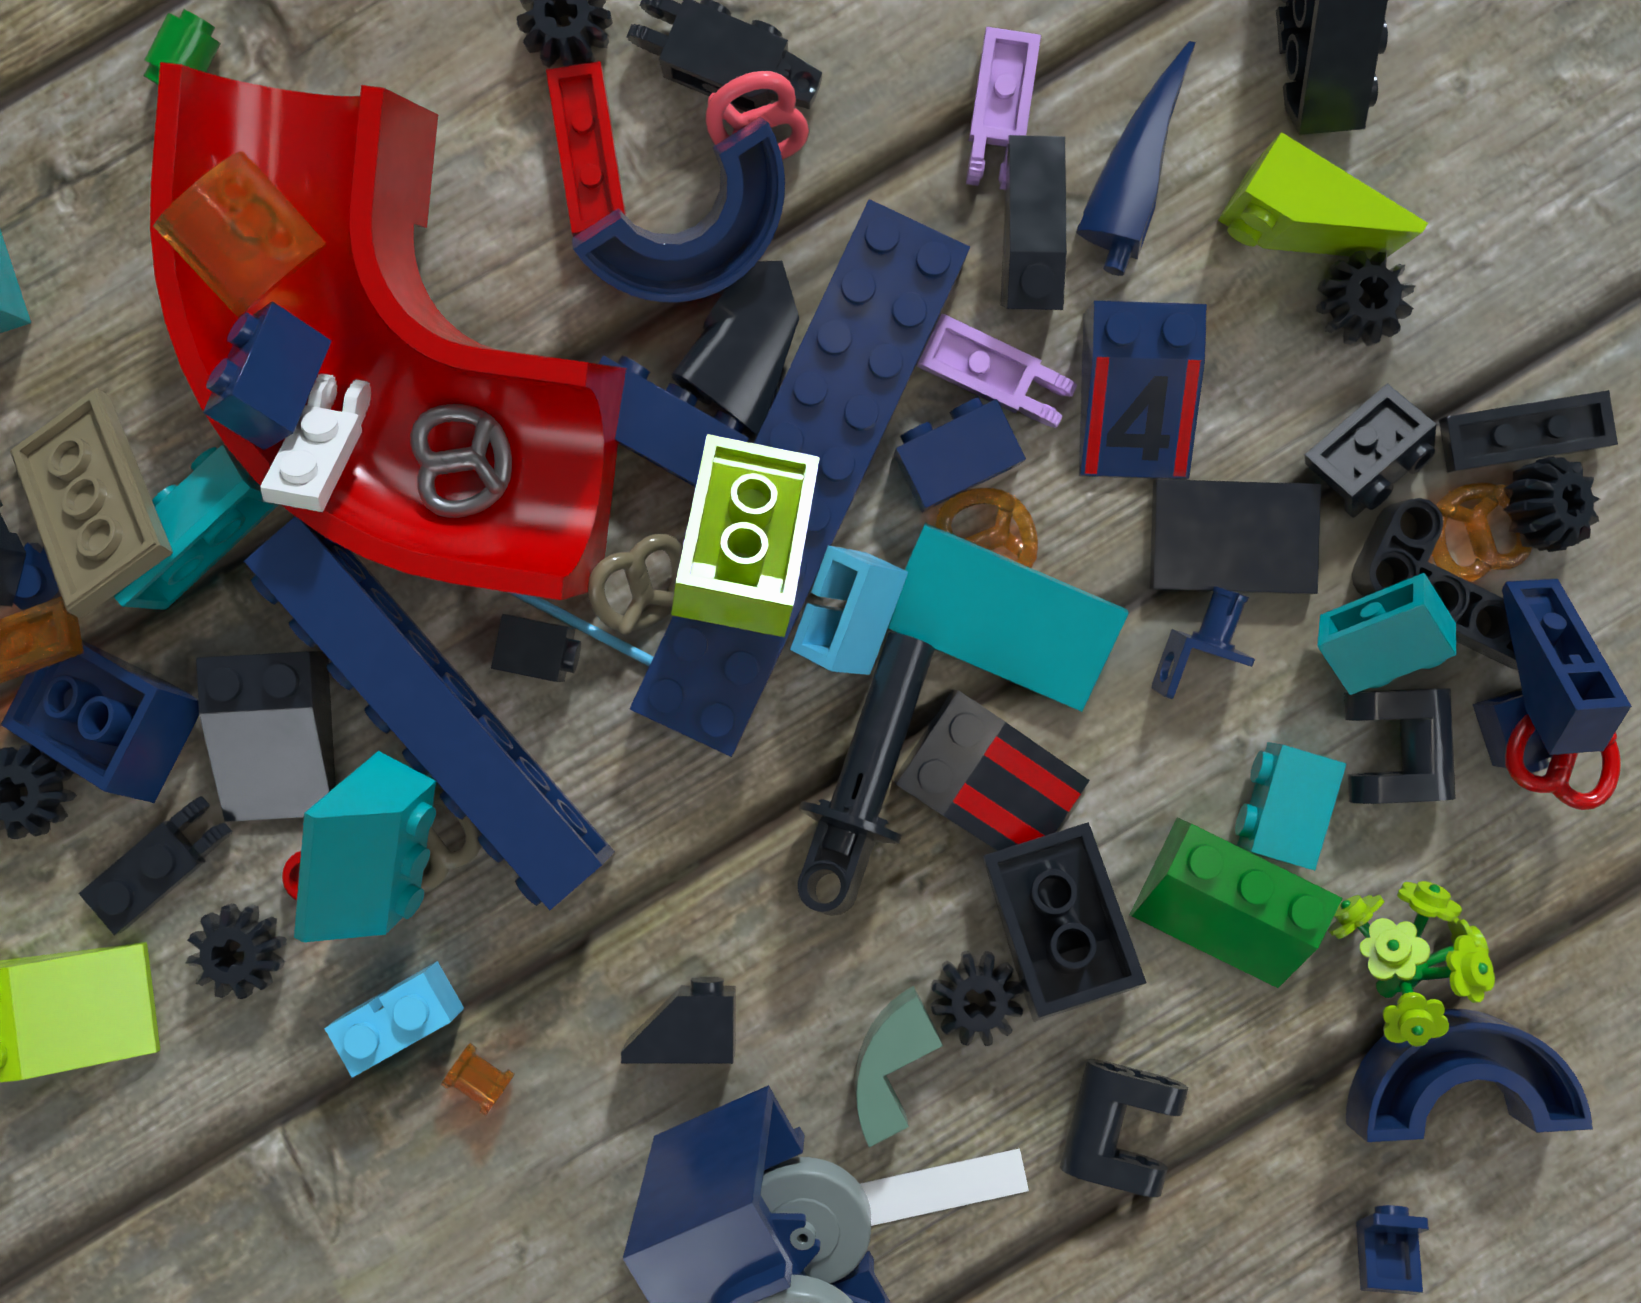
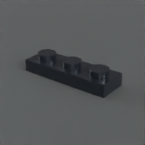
[1439,390,1618,473]

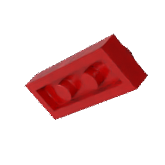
[546,61,627,237]

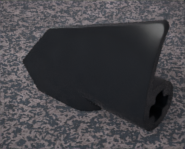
[671,260,799,436]

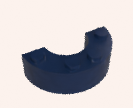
[572,117,785,302]
[1346,1009,1593,1142]

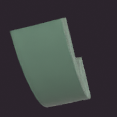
[855,986,943,1148]

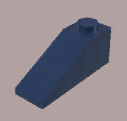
[1502,579,1632,755]

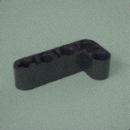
[1352,498,1518,670]

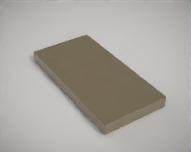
[10,388,173,619]

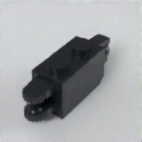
[626,0,822,112]

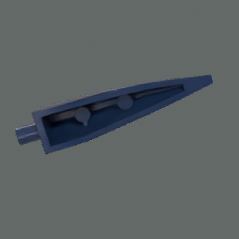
[1076,41,1196,276]

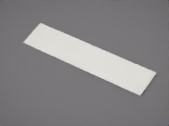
[860,1148,1029,1226]

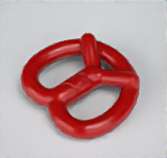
[1505,714,1621,810]

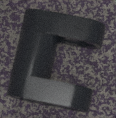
[1344,688,1456,804]
[1060,1059,1188,1197]

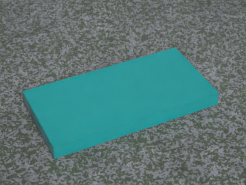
[888,523,1129,712]

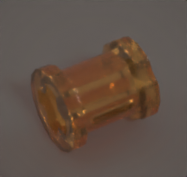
[440,1043,515,1116]

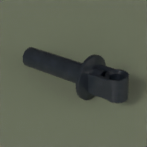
[798,632,935,916]

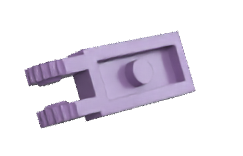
[966,27,1041,190]
[917,314,1077,428]

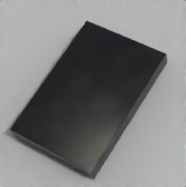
[1150,479,1321,594]

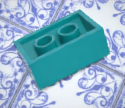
[114,444,279,610]
[294,751,436,943]

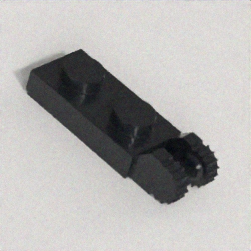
[78,796,233,935]

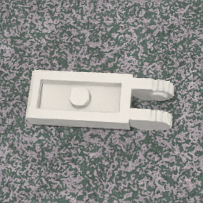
[260,373,372,512]

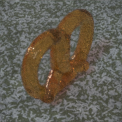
[1431,482,1533,582]
[935,487,1038,568]

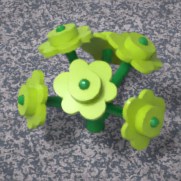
[1328,881,1495,1047]

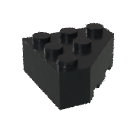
[1276,0,1388,135]

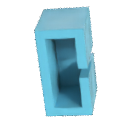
[790,545,908,675]
[324,961,464,1078]

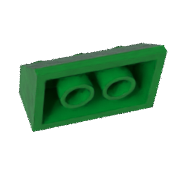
[1129,817,1343,988]

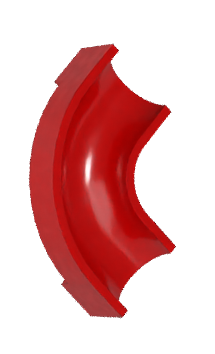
[150,62,626,600]

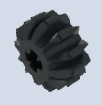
[516,0,613,68]
[1316,250,1416,346]
[1503,456,1600,552]
[0,744,77,839]
[186,903,287,999]
[930,951,1024,1046]

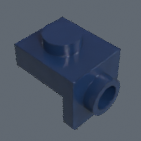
[1356,1205,1429,1295]

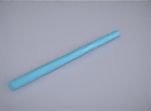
[507,592,653,666]

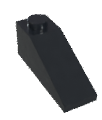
[1000,135,1067,310]

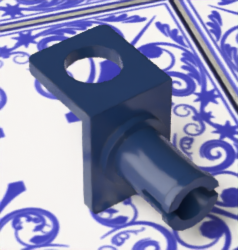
[1152,586,1255,699]

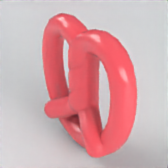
[706,71,809,159]

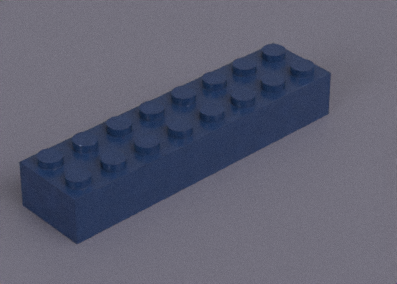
[244,516,615,911]

